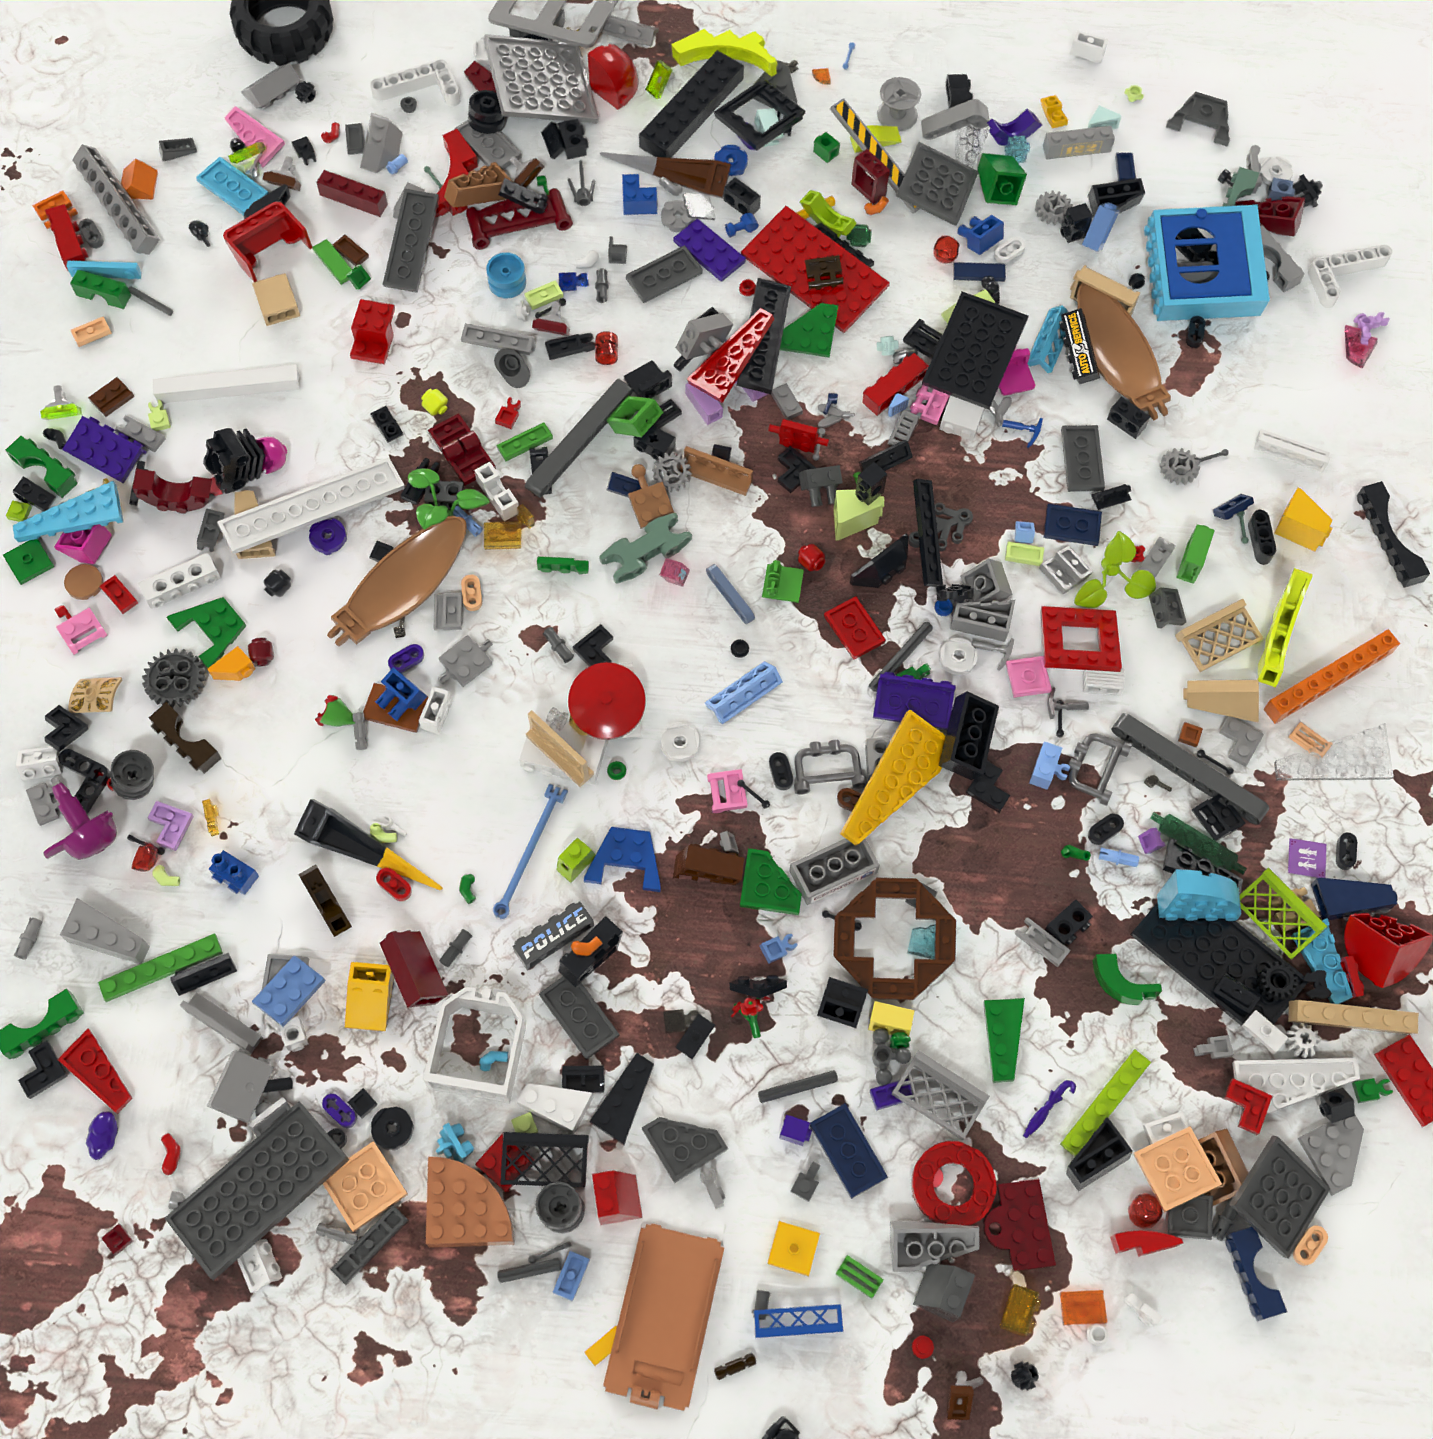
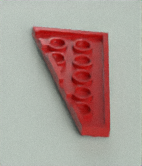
[687,308,774,403]

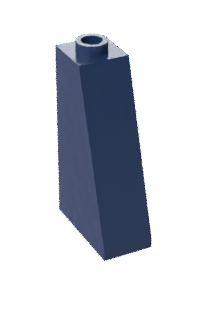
[1311,877,1398,921]

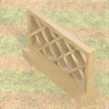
[1175,599,1264,672]
[526,710,594,787]

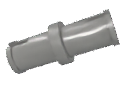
[14,917,42,960]

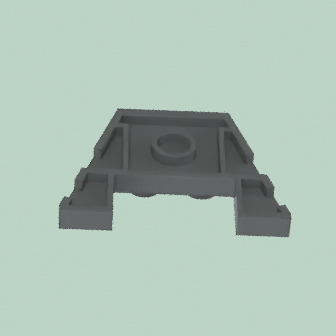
[1166,91,1230,147]

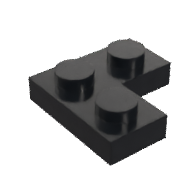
[778,446,816,494]
[572,624,613,667]
[44,705,88,752]
[966,761,1010,813]
[729,975,787,999]
[18,1040,67,1099]

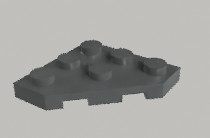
[753,60,797,111]
[642,1117,728,1184]

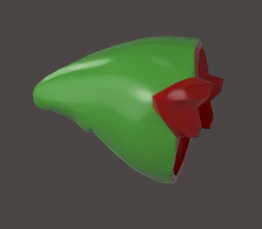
[315,695,355,727]

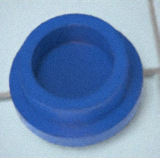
[934,599,953,616]

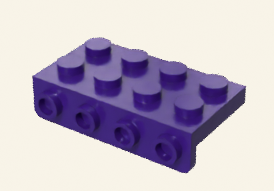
[62,416,147,484]
[873,672,956,730]

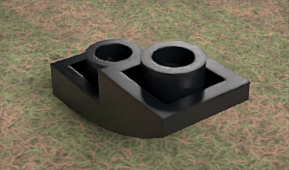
[370,406,404,443]

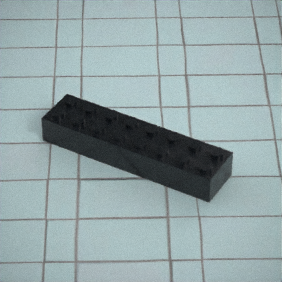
[639,50,744,158]

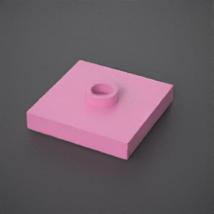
[1006,656,1052,698]

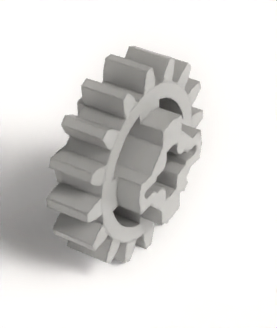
[1035,190,1073,225]
[1159,448,1200,486]
[652,452,692,492]

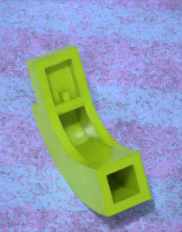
[800,190,857,238]

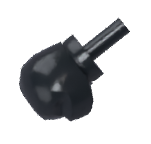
[189,220,210,247]

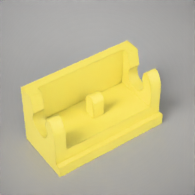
[868,1001,915,1037]

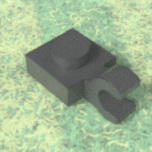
[790,1161,821,1202]

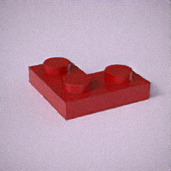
[1224,1078,1272,1135]

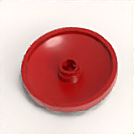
[568,662,646,740]

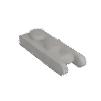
[115,416,166,452]
[1014,918,1071,967]

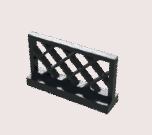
[500,1132,589,1187]

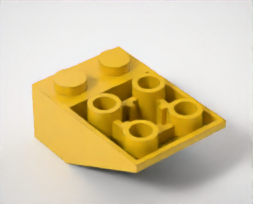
[345,962,394,1032]

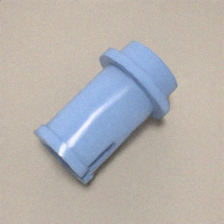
[386,154,408,174]

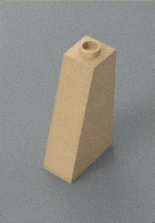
[234,490,276,559]
[1183,680,1259,722]

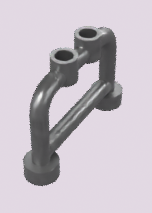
[1068,733,1133,806]
[794,740,868,795]

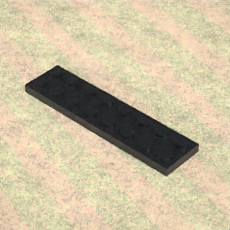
[736,278,791,395]

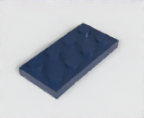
[809,1103,888,1199]

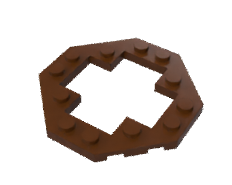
[833,877,956,1000]

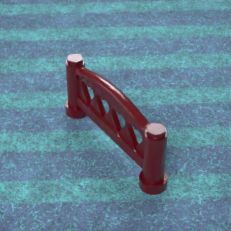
[466,188,573,250]

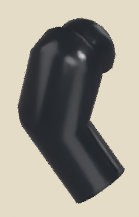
[43,428,66,449]

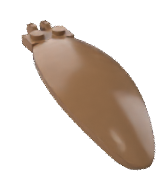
[1077,282,1171,420]
[327,516,467,646]

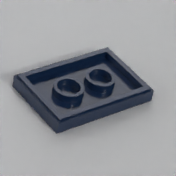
[1043,504,1102,546]

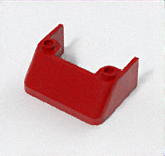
[223,202,313,282]

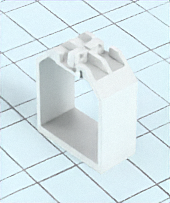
[423,987,526,1104]

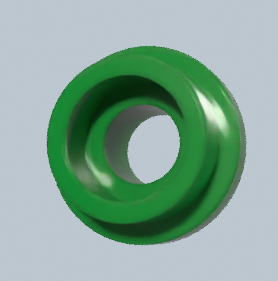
[607,761,626,780]

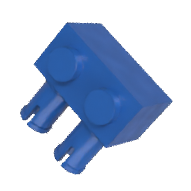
[957,215,1004,255]
[375,667,427,721]
[209,850,259,895]

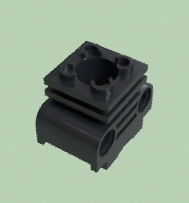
[203,428,265,494]

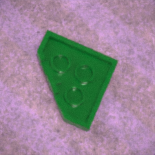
[780,303,838,358]
[740,848,802,915]

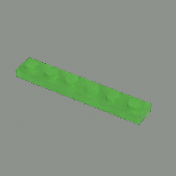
[98,933,223,1002]

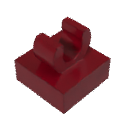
[101,1224,133,1256]

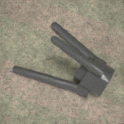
[568,160,595,206]

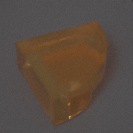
[812,68,831,85]

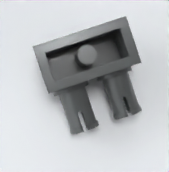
[799,465,843,507]

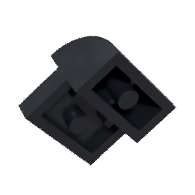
[817,977,868,1028]

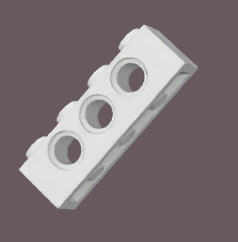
[138,553,221,609]

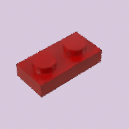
[100,575,138,614]
[1340,956,1364,999]

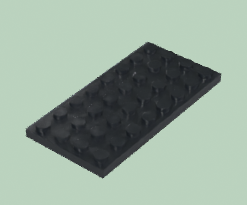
[1130,902,1308,1026]

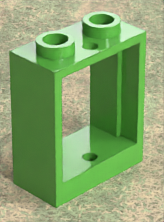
[606,396,664,437]
[1176,524,1215,584]

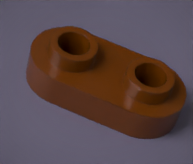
[837,788,862,812]

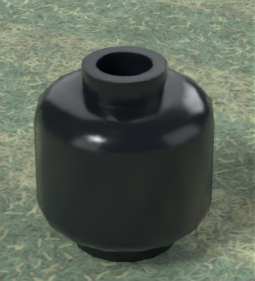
[263,569,291,597]

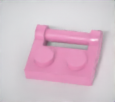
[56,608,108,655]
[707,769,747,813]

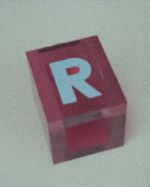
[659,558,690,587]

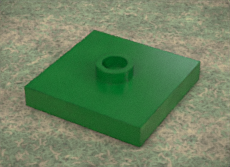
[3,539,54,585]

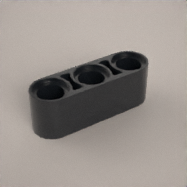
[1248,509,1276,565]

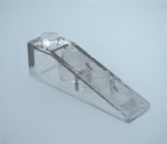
[955,124,989,169]

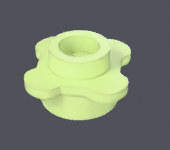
[1125,85,1144,102]

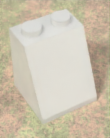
[940,395,985,440]

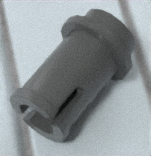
[752,1290,770,1320]

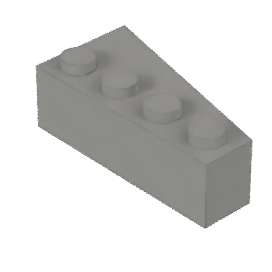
[60,898,150,964]

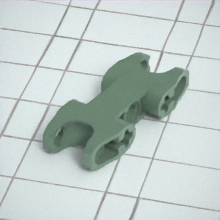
[599,513,692,584]

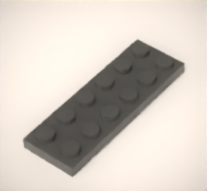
[383,189,439,293]

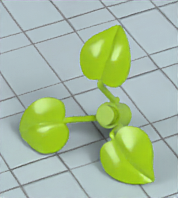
[1074,531,1156,608]

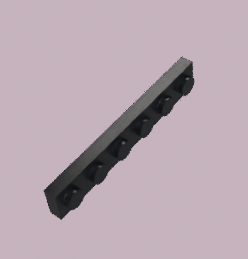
[913,478,943,587]

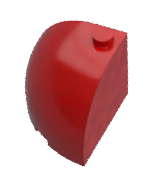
[587,44,638,110]
[1344,913,1433,988]

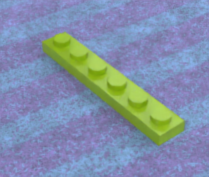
[1060,1049,1151,1156]

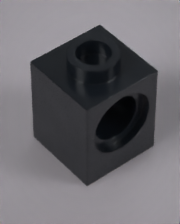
[1319,1088,1355,1123]

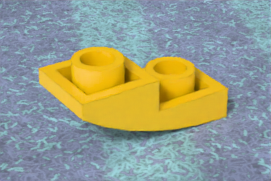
[1040,95,1068,129]

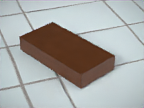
[332,235,369,267]

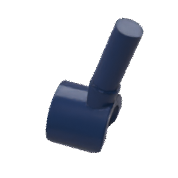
[823,393,838,415]

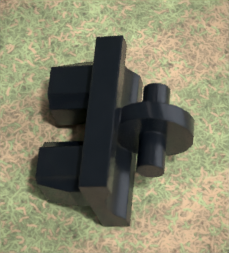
[1293,174,1323,208]

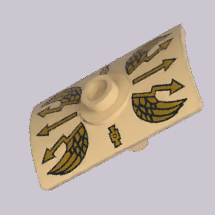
[68,677,122,713]

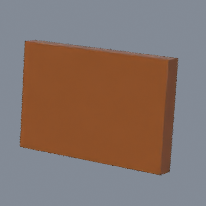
[363,683,428,733]

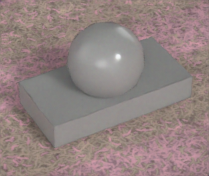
[248,1097,291,1137]

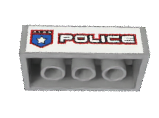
[789,839,880,905]

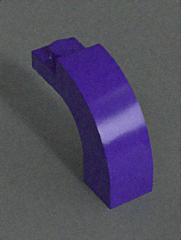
[987,109,1042,146]

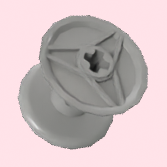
[877,77,921,131]

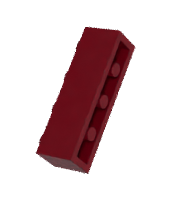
[316,170,388,217]

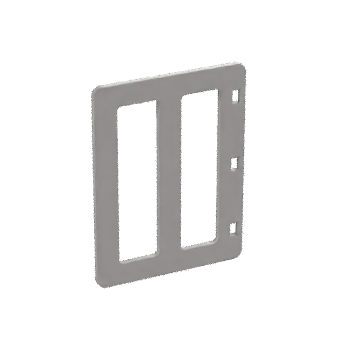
[488,0,618,48]

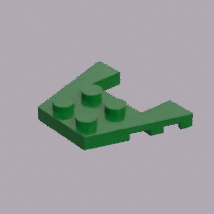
[166,597,246,669]

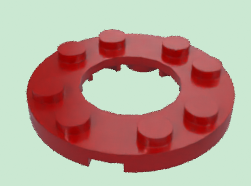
[911,1141,997,1226]

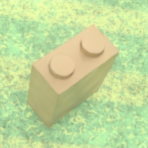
[252,273,300,326]

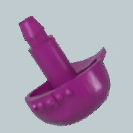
[43,782,117,860]

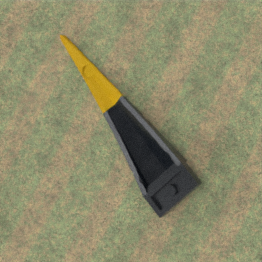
[294,799,443,890]

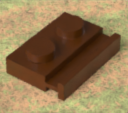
[88,377,135,417]

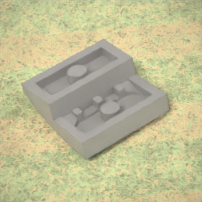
[1039,546,1093,594]

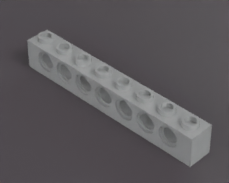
[72,144,160,255]

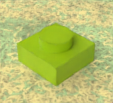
[6,500,32,522]

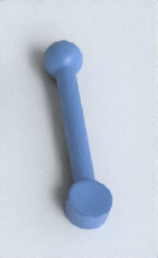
[842,42,855,69]

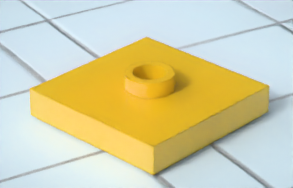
[768,1221,820,1277]

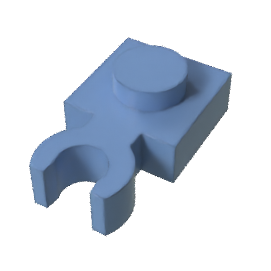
[759,934,798,964]

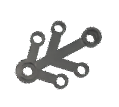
[908,503,973,551]

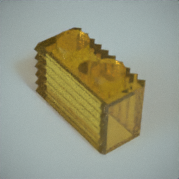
[1000,1284,1041,1337]

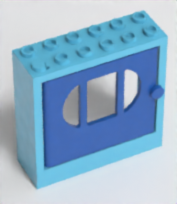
[1144,205,1270,321]

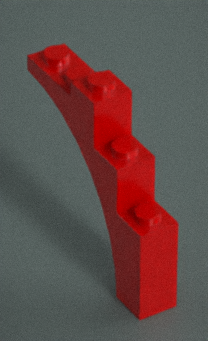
[435,129,478,218]

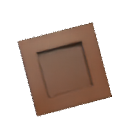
[1178,722,1203,747]

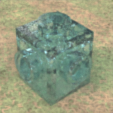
[1005,136,1030,163]

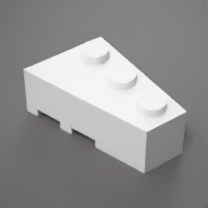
[517,1083,593,1135]

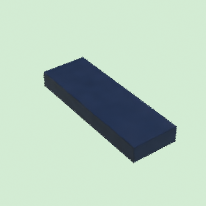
[953,262,1006,282]

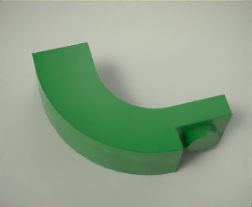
[1092,954,1162,1005]

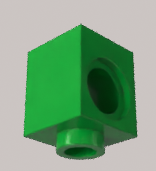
[813,132,840,163]

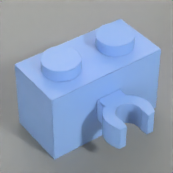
[1029,741,1070,790]

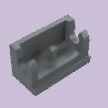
[197,508,225,552]

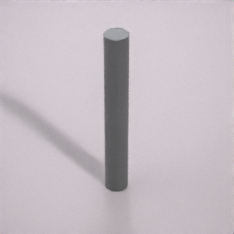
[128,286,173,316]

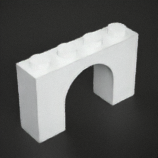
[519,721,607,785]

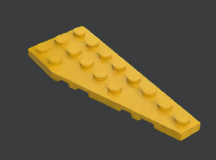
[840,710,946,845]

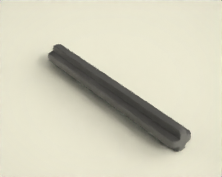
[869,622,933,692]

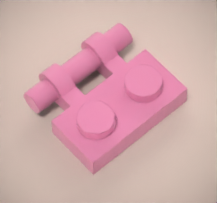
[910,385,950,425]

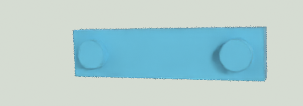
[67,261,142,280]

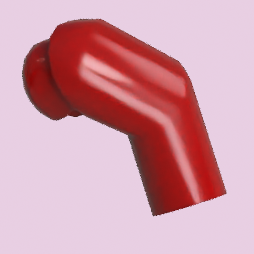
[321,122,340,143]

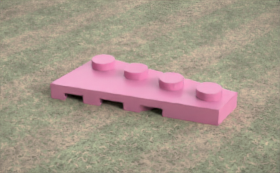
[225,106,285,167]

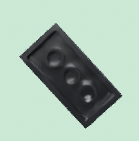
[939,691,999,780]

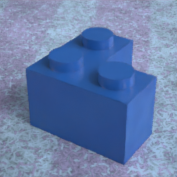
[622,174,657,215]

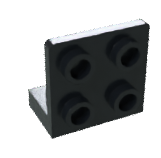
[624,360,672,399]

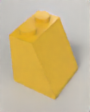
[1274,487,1333,552]

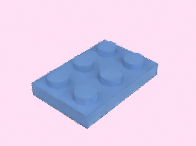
[252,955,325,1027]

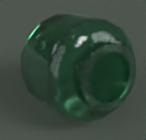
[847,224,872,247]

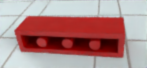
[862,353,929,416]

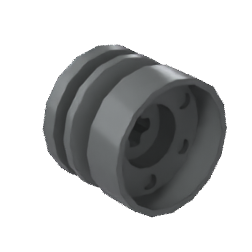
[111,750,154,800]
[535,1182,585,1234]

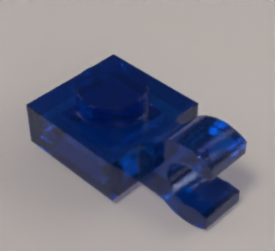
[559,272,589,291]

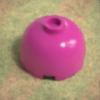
[256,436,287,474]

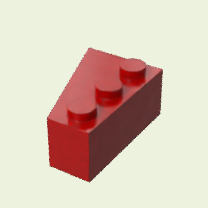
[45,204,88,271]

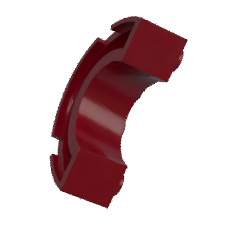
[133,469,212,514]

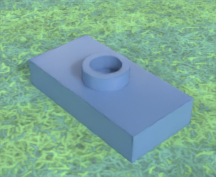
[553,1251,590,1301]

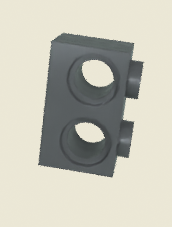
[424,480,464,510]

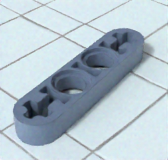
[706,564,755,624]

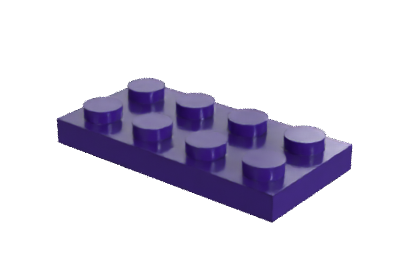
[673,218,746,282]

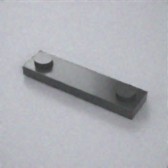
[330,1205,409,1285]

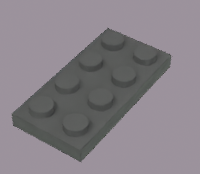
[626,245,703,303]
[1061,425,1105,492]
[539,976,620,1060]

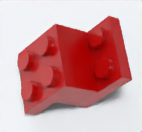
[350,299,395,365]

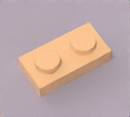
[70,316,112,347]

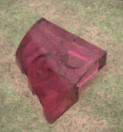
[1344,325,1378,369]

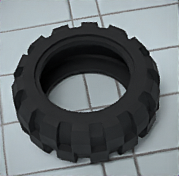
[229,0,334,66]

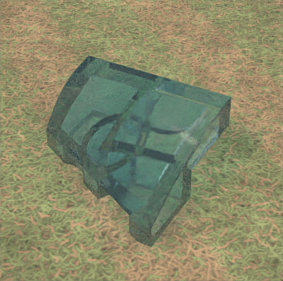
[907,924,936,959]

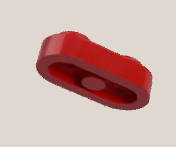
[376,868,412,901]

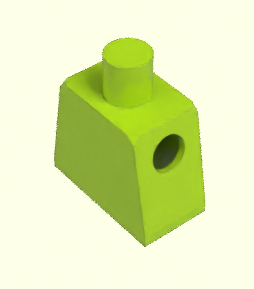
[556,838,596,883]

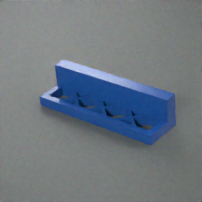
[754,1304,843,1338]

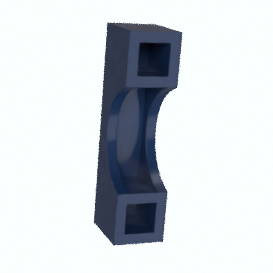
[1225,1227,1287,1321]

